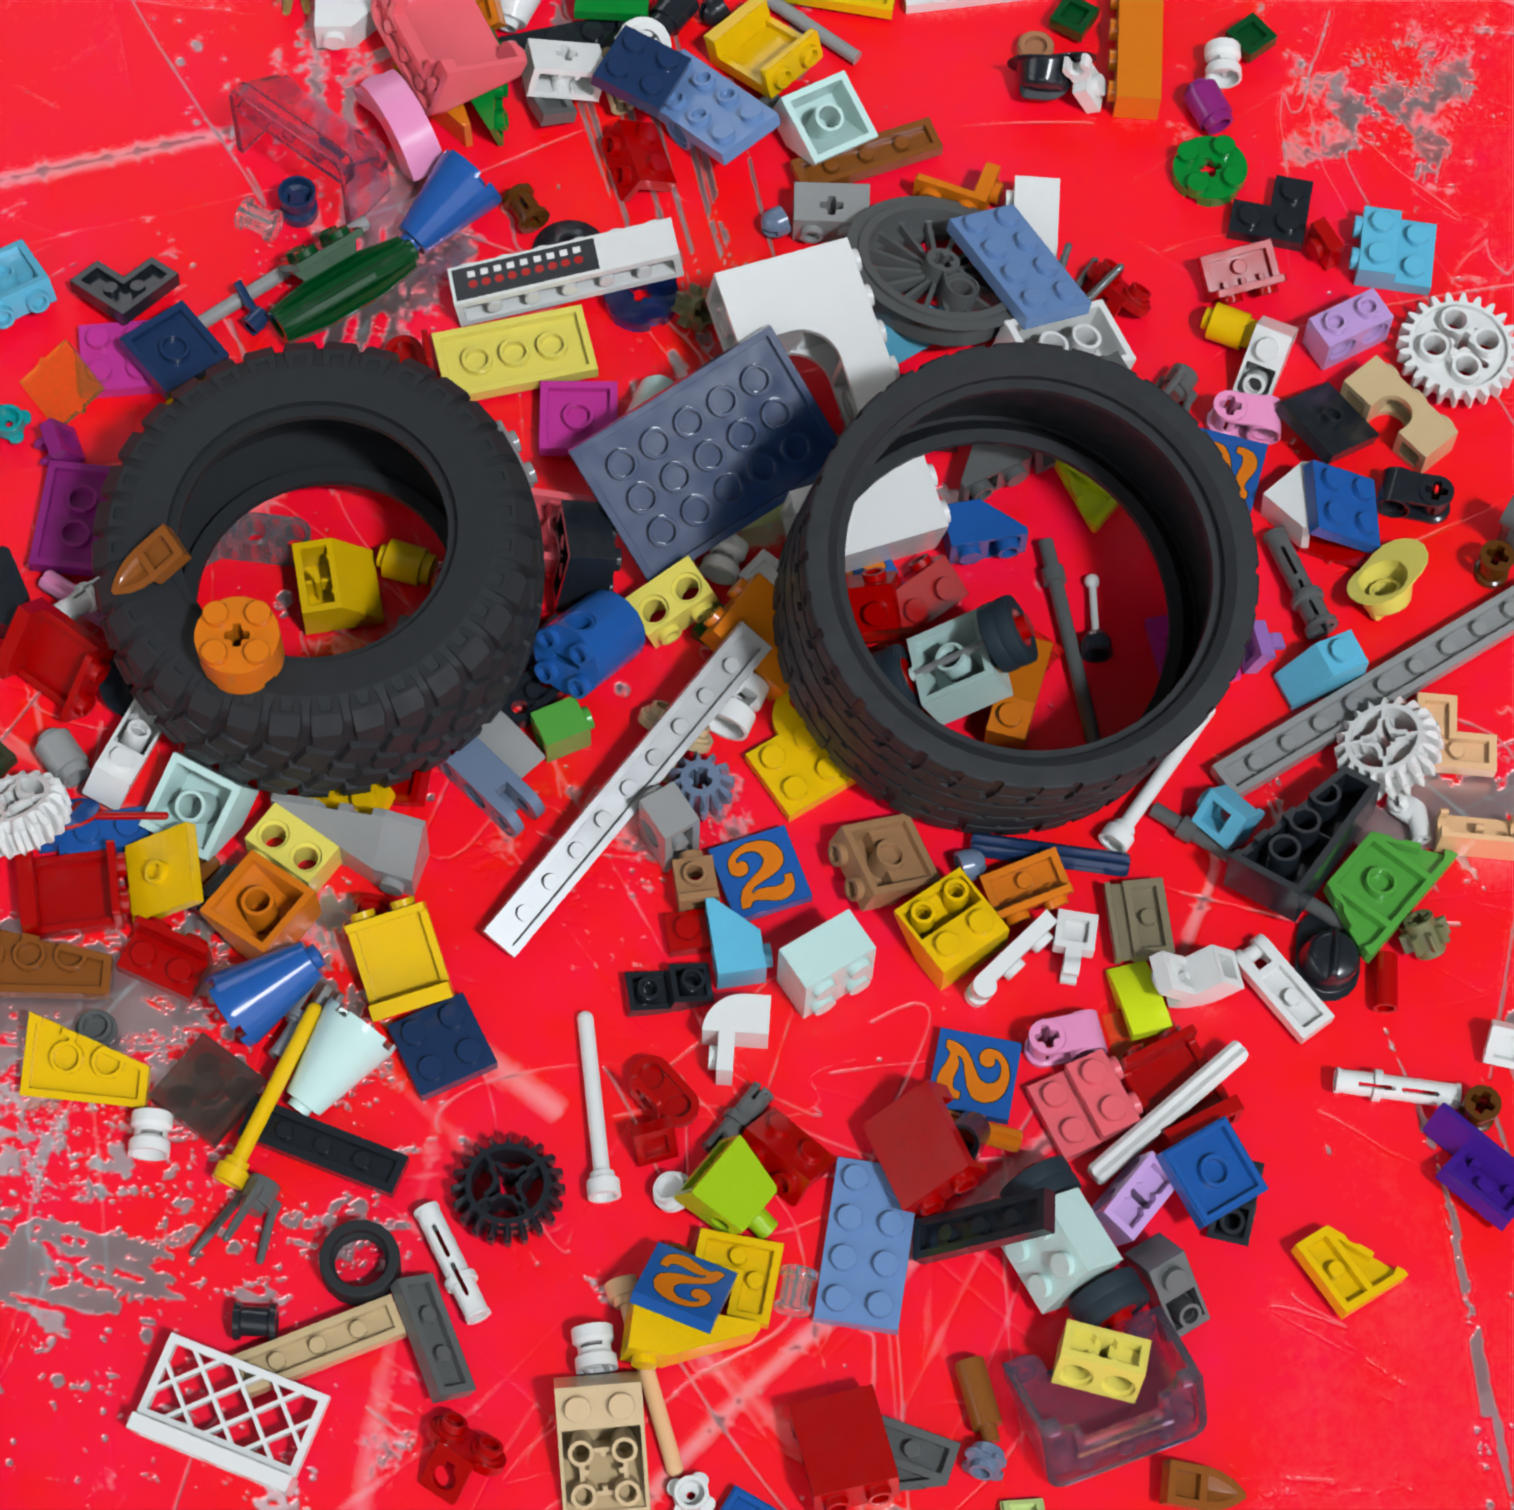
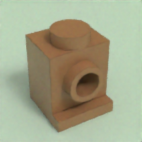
[672,849,720,912]

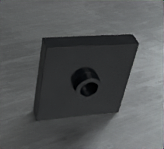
[1275,382,1380,464]

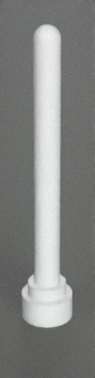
[1098,708,1216,853]
[577,1011,621,1203]

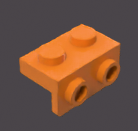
[979,847,1074,926]

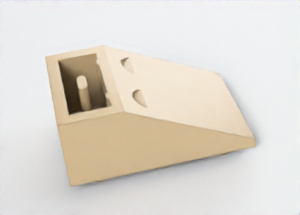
[553,1371,651,1510]

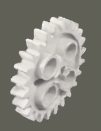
[1395,292,1514,408]

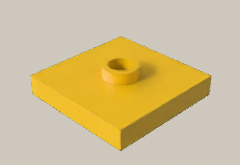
[125,822,204,922]

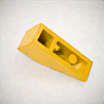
[620,1303,761,1370]

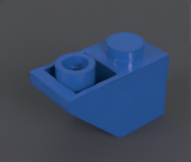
[942,499,1028,565]

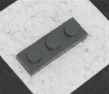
[390,1273,476,1403]

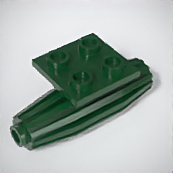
[267,224,419,344]

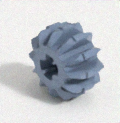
[666,751,735,822]

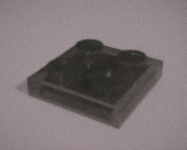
[149,1032,268,1149]

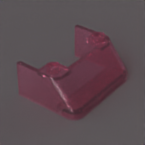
[229,74,391,224]

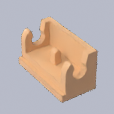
[1434,808,1514,861]

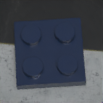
[590,25,692,118]
[119,300,229,401]
[387,992,498,1102]

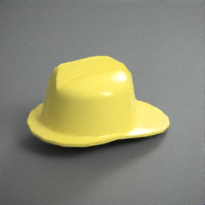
[1346,538,1429,621]

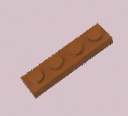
[790,117,943,183]

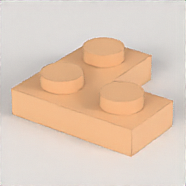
[1415,692,1497,778]

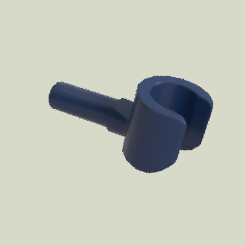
[233,280,268,336]

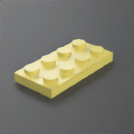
[431,304,598,401]

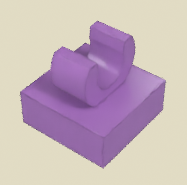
[1241,620,1286,674]

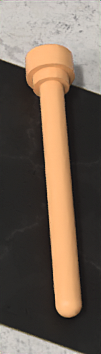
[604,1274,684,1477]

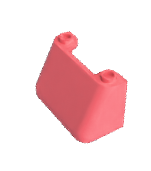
[371,0,528,116]

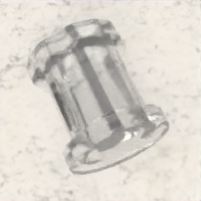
[234,197,284,243]
[773,1264,818,1318]

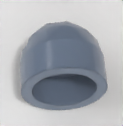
[760,205,792,238]
[953,848,986,881]

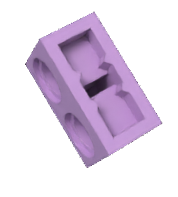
[1302,288,1394,371]
[1091,1150,1175,1247]

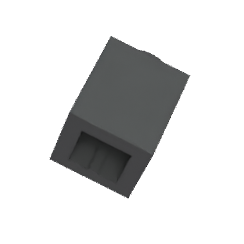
[958,444,1033,502]
[1124,1232,1211,1340]

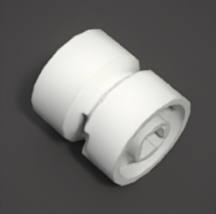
[709,672,769,741]

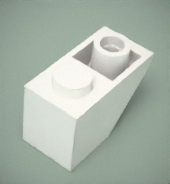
[1232,315,1299,395]

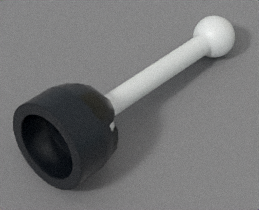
[1080,574,1113,663]

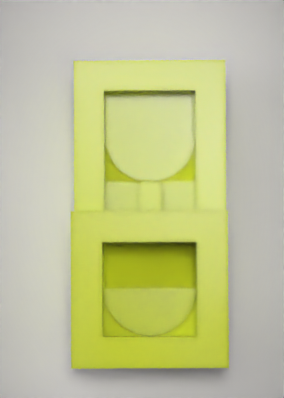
[1106,961,1173,1041]

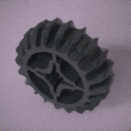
[450,1133,566,1248]

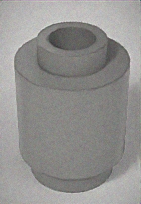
[34,727,91,789]

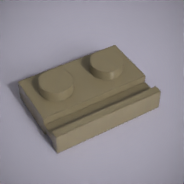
[1103,877,1175,964]

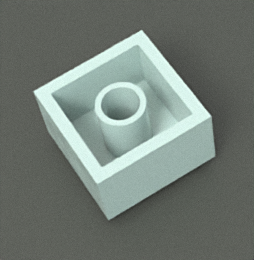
[776,909,876,1019]

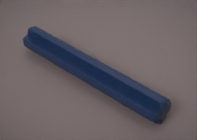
[970,833,1131,877]

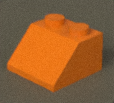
[199,849,322,960]

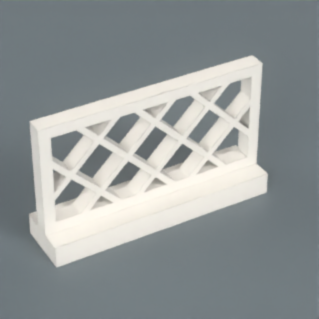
[126,1332,331,1498]

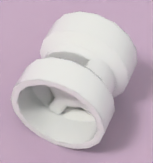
[1204,37,1242,89]
[699,534,749,586]
[128,1107,174,1162]
[571,1322,618,1376]

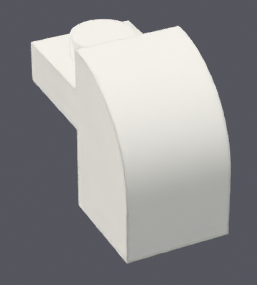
[1149,944,1244,1008]
[702,994,771,1086]

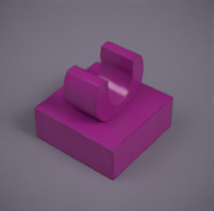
[34,417,86,468]

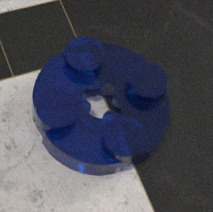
[603,278,679,332]

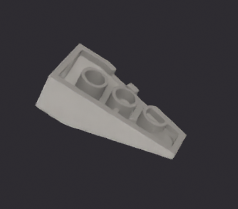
[270,793,430,896]

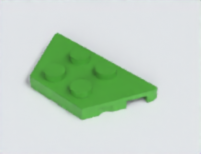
[1323,831,1458,964]

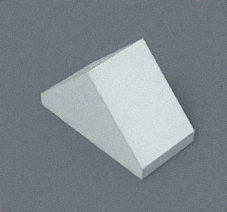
[1261,461,1310,548]

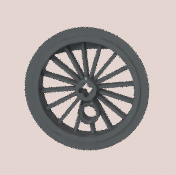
[846,196,1014,346]

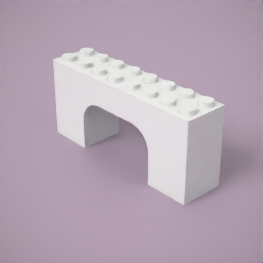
[705,237,951,573]

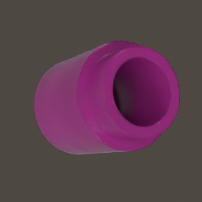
[1183,78,1234,135]

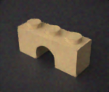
[1340,355,1459,473]

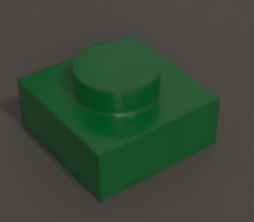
[1049,0,1100,43]
[1225,12,1278,63]

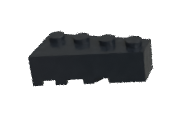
[1224,766,1381,922]

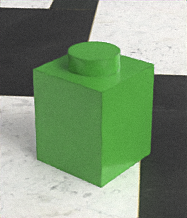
[530,696,595,763]

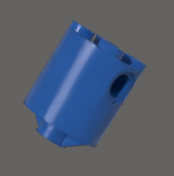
[534,589,646,699]

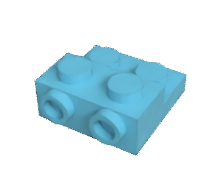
[1349,206,1437,296]
[0,239,57,329]

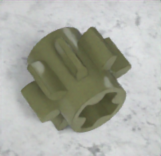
[671,282,713,333]
[1398,909,1451,960]

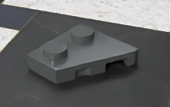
[882,1415,961,1492]

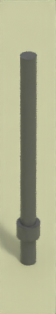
[1038,538,1101,744]
[1149,802,1350,937]

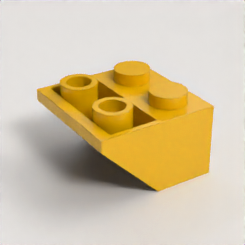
[291,538,385,635]
[894,867,1010,991]

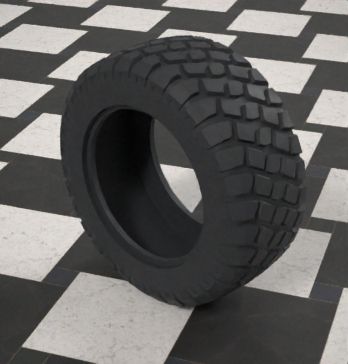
[92,341,545,797]

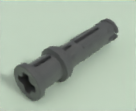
[1263,526,1339,639]

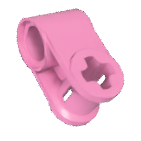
[1205,390,1282,445]
[1023,1009,1108,1068]

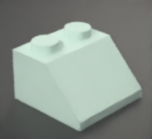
[772,70,879,166]
[139,752,260,861]

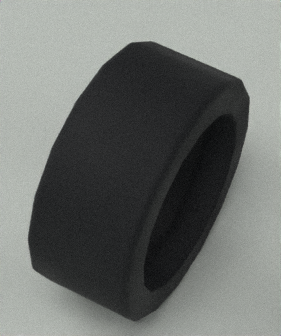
[319,1220,401,1306]

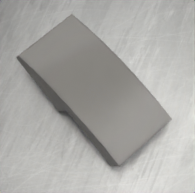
[477,710,546,779]

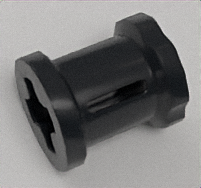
[232,1301,279,1341]

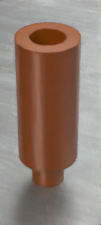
[954,1356,1003,1444]

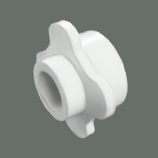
[667,1472,716,1510]

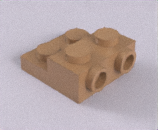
[828,814,941,912]

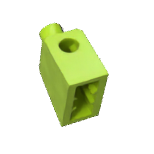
[673,1134,778,1239]

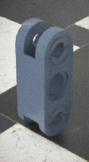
[437,737,546,838]

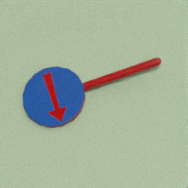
[64,798,169,830]

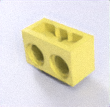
[625,555,721,648]
[244,803,342,894]
[1051,1319,1152,1404]

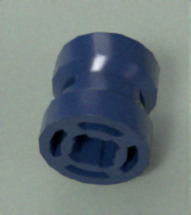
[278,175,318,228]

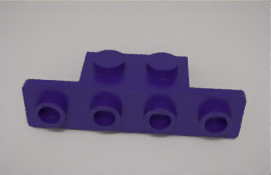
[1423,1103,1514,1231]

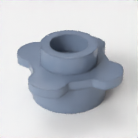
[961,1441,1007,1481]

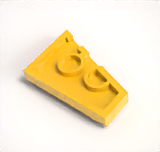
[19,1011,152,1108]

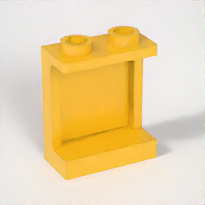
[704,0,824,99]
[343,895,455,1022]

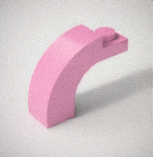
[353,69,443,182]

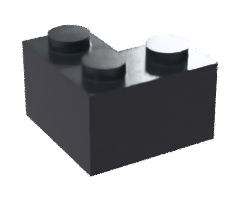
[551,500,622,613]

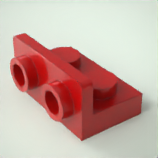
[116,915,214,1004]

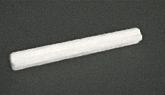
[1087,1040,1249,1185]

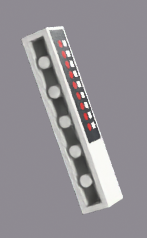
[447,217,684,327]

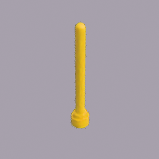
[211,1002,323,1191]

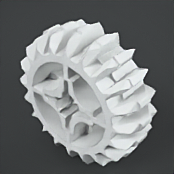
[1334,696,1444,801]
[0,770,73,860]

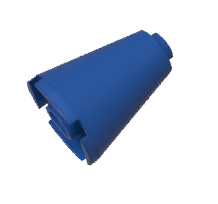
[398,149,502,254]
[205,941,326,1048]

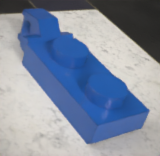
[38,805,151,855]

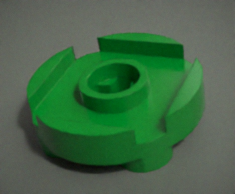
[1171,135,1248,207]

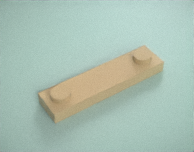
[232,1294,407,1400]

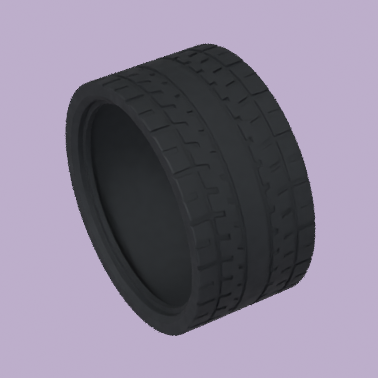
[772,342,1259,835]

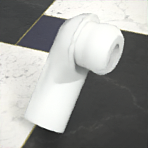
[1386,791,1432,845]

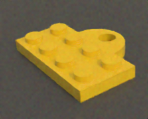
[745,688,857,822]

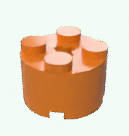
[194,596,285,695]

